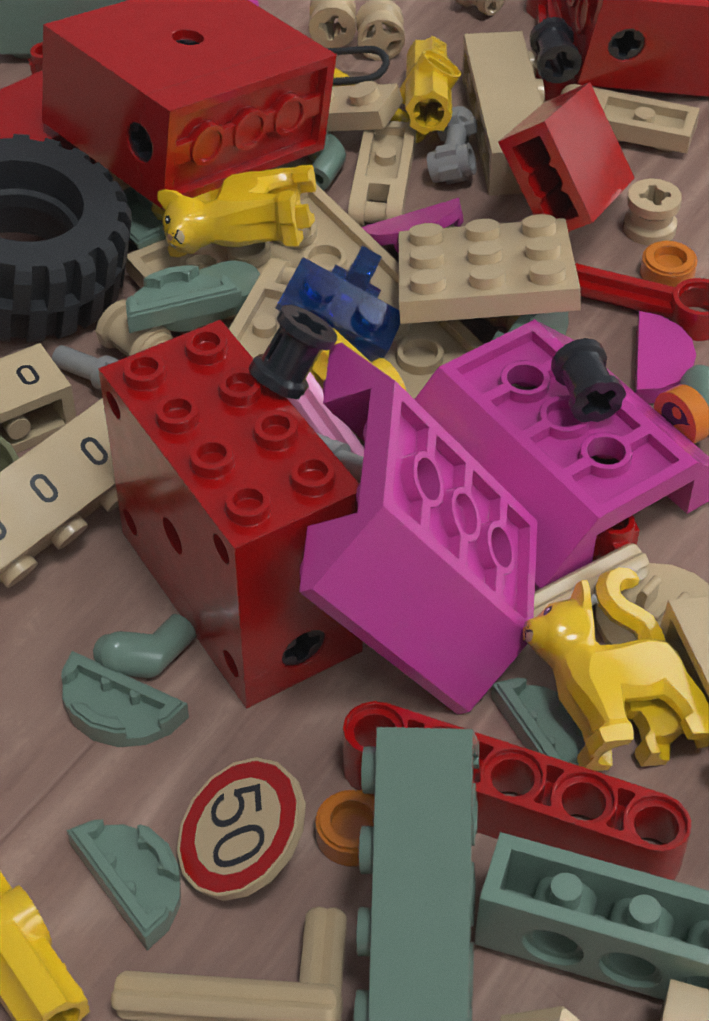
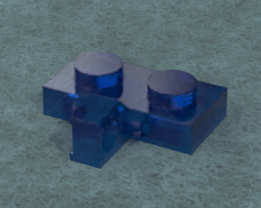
[275,246,401,362]

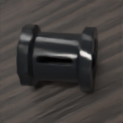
[529,17,582,84]
[248,305,338,400]
[551,338,626,422]

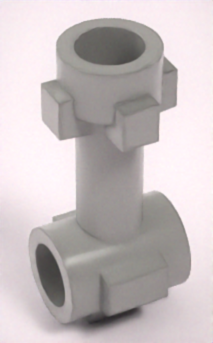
[427,106,478,185]

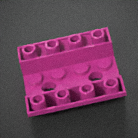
[414,319,709,591]
[299,342,538,715]

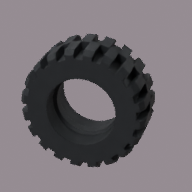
[0,134,132,343]

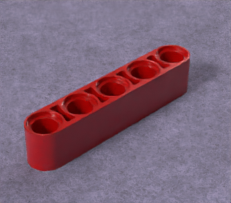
[343,701,691,881]

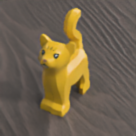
[151,165,317,257]
[523,567,709,771]

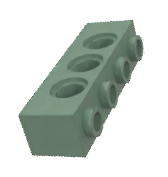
[474,832,709,1000]

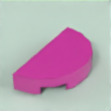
[362,198,464,253]
[635,311,697,404]

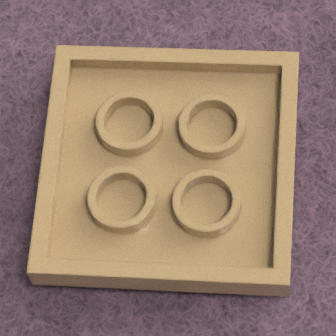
[399,214,581,324]

